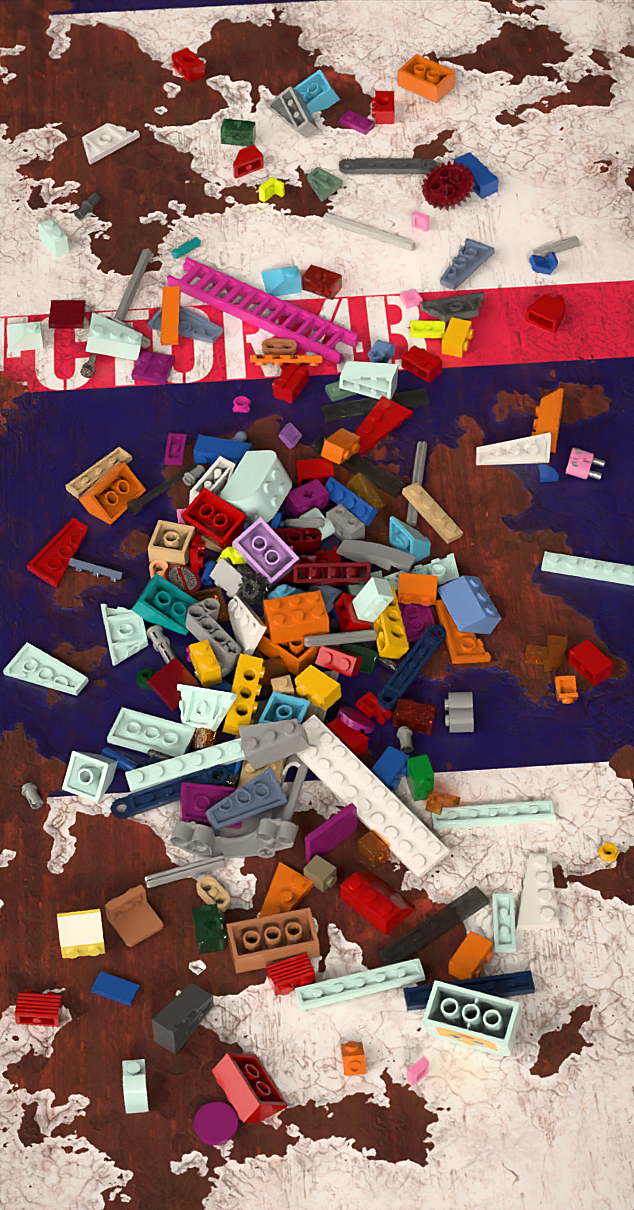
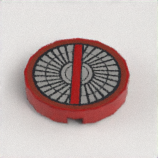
[163,564,200,596]

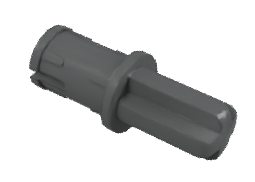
[74,193,100,220]

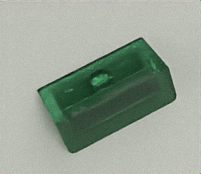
[340,643,378,674]

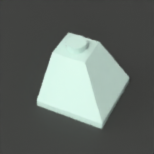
[7,321,43,352]
[62,751,118,802]

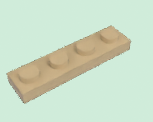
[402,482,463,544]

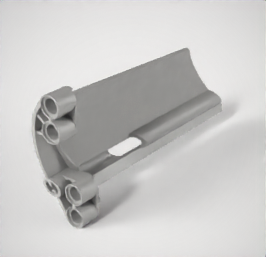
[170,671,339,858]

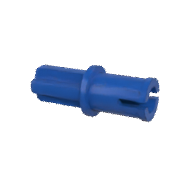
[101,748,140,772]

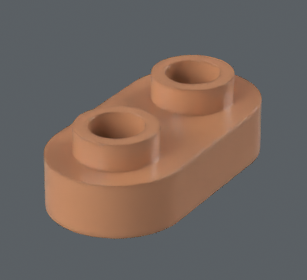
[262,338,297,355]

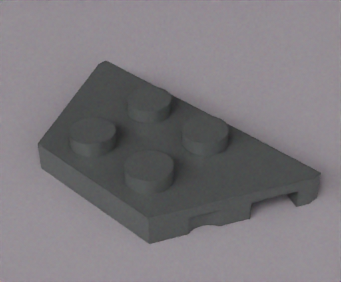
[420,292,485,322]

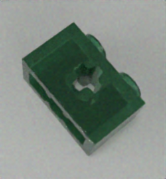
[221,118,256,147]
[192,904,227,954]

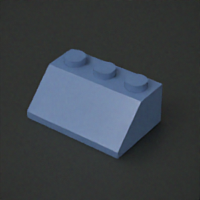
[437,576,501,634]

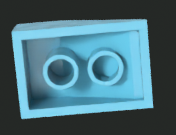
[294,70,340,113]

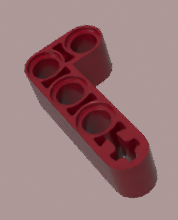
[272,528,322,553]

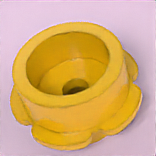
[598,843,619,862]

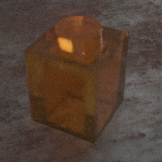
[358,829,390,867]

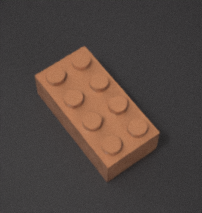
[226,908,320,973]

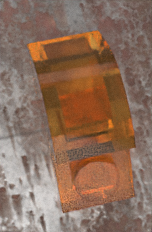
[525,635,568,671]
[252,647,288,687]

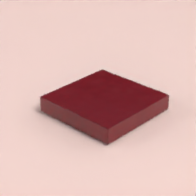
[48,300,86,329]
[146,657,201,712]

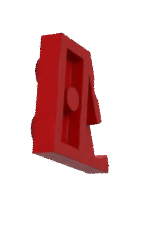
[190,534,206,575]

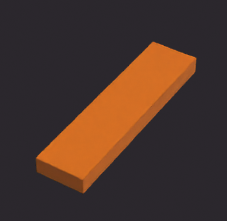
[160,286,181,346]

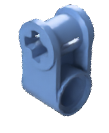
[368,339,395,363]

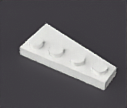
[476,432,551,465]
[227,594,267,656]
[517,853,559,930]

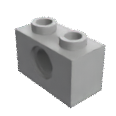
[326,504,365,541]

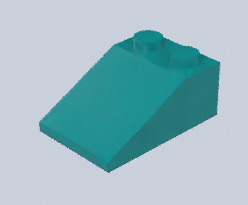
[131,573,199,635]

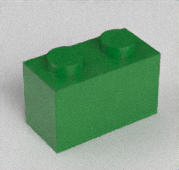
[407,754,434,802]

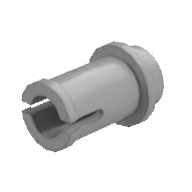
[183,465,206,486]
[396,726,414,753]
[22,783,43,809]

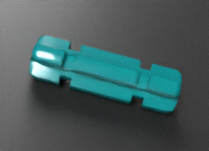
[171,237,201,259]

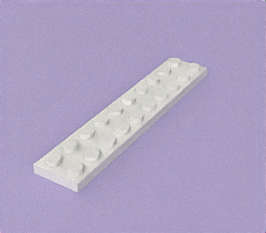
[295,715,450,880]

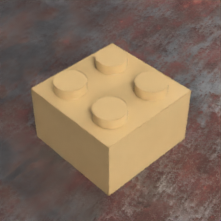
[148,520,195,566]

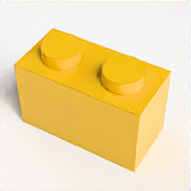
[442,317,474,358]
[189,640,222,688]
[295,665,341,711]

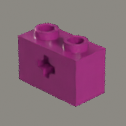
[286,479,329,518]

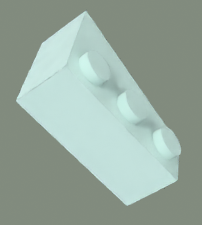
[86,312,142,361]
[339,361,399,400]

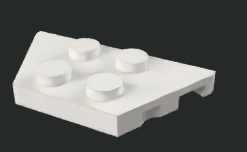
[82,123,140,164]

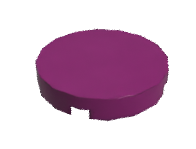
[337,706,376,734]
[194,1102,238,1146]

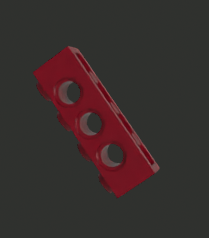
[293,562,371,587]

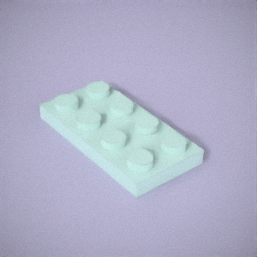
[107,707,197,759]

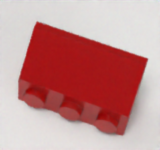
[181,487,247,550]
[340,871,415,936]
[212,1053,288,1123]

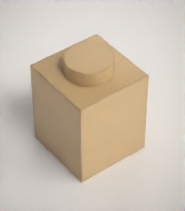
[270,675,295,697]

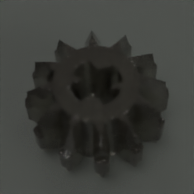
[238,573,271,605]

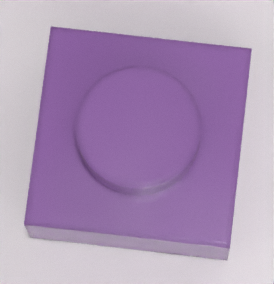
[278,422,302,449]

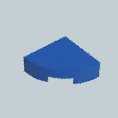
[538,464,559,482]

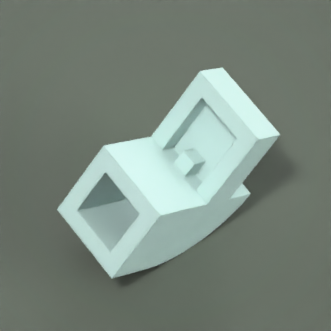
[122,1059,149,1114]

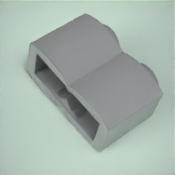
[445,692,474,732]

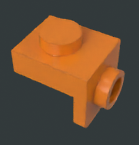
[555,675,579,704]
[340,1041,366,1076]

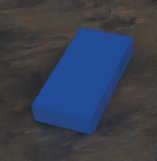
[91,971,140,1006]

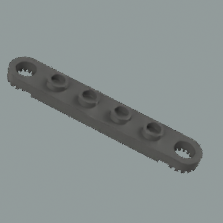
[339,158,437,175]

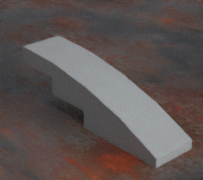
[336,539,416,573]

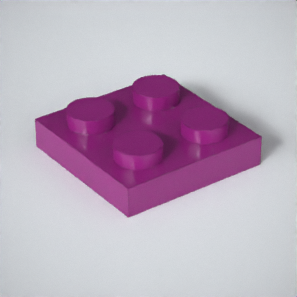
[131,350,175,385]

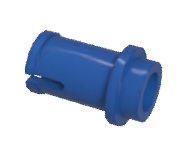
[200,561,217,586]

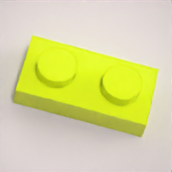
[410,320,445,338]

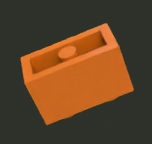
[321,428,360,465]
[397,573,438,606]
[449,931,494,980]

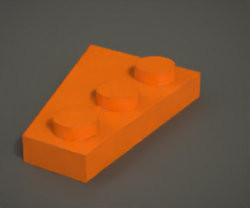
[259,862,313,918]

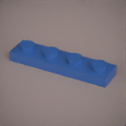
[324,476,378,526]

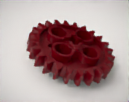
[421,161,475,210]

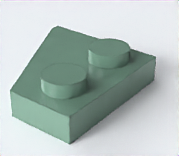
[307,167,343,202]

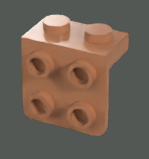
[105,885,163,947]

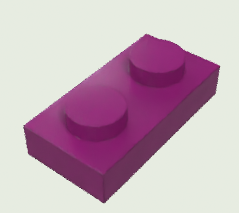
[339,110,375,135]
[164,433,187,466]

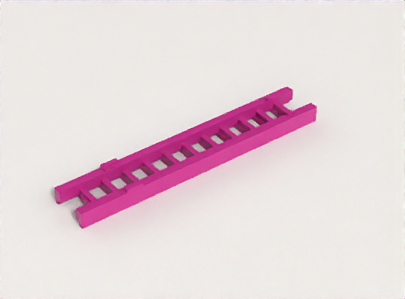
[167,257,358,364]

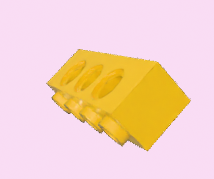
[372,585,409,660]
[222,653,265,736]

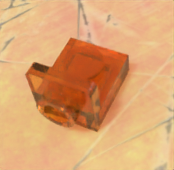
[192,727,216,749]
[425,790,461,815]

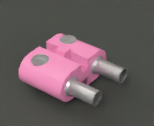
[565,448,605,480]

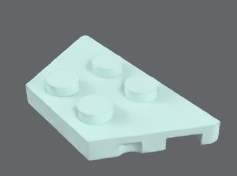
[101,604,148,666]
[177,684,237,731]

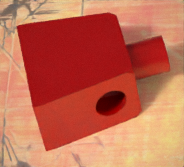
[526,294,566,334]

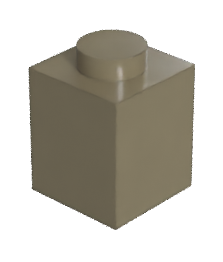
[304,855,337,893]

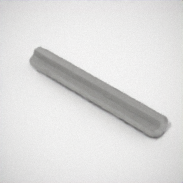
[304,629,377,647]
[145,855,225,888]

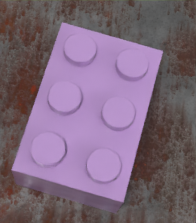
[232,517,299,588]

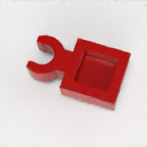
[355,691,392,725]

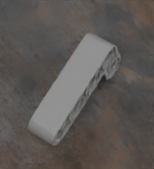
[185,598,241,669]

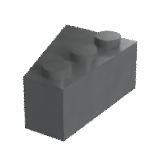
[152,983,214,1054]

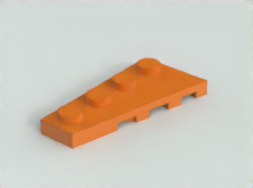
[250,354,322,366]
[435,600,491,664]

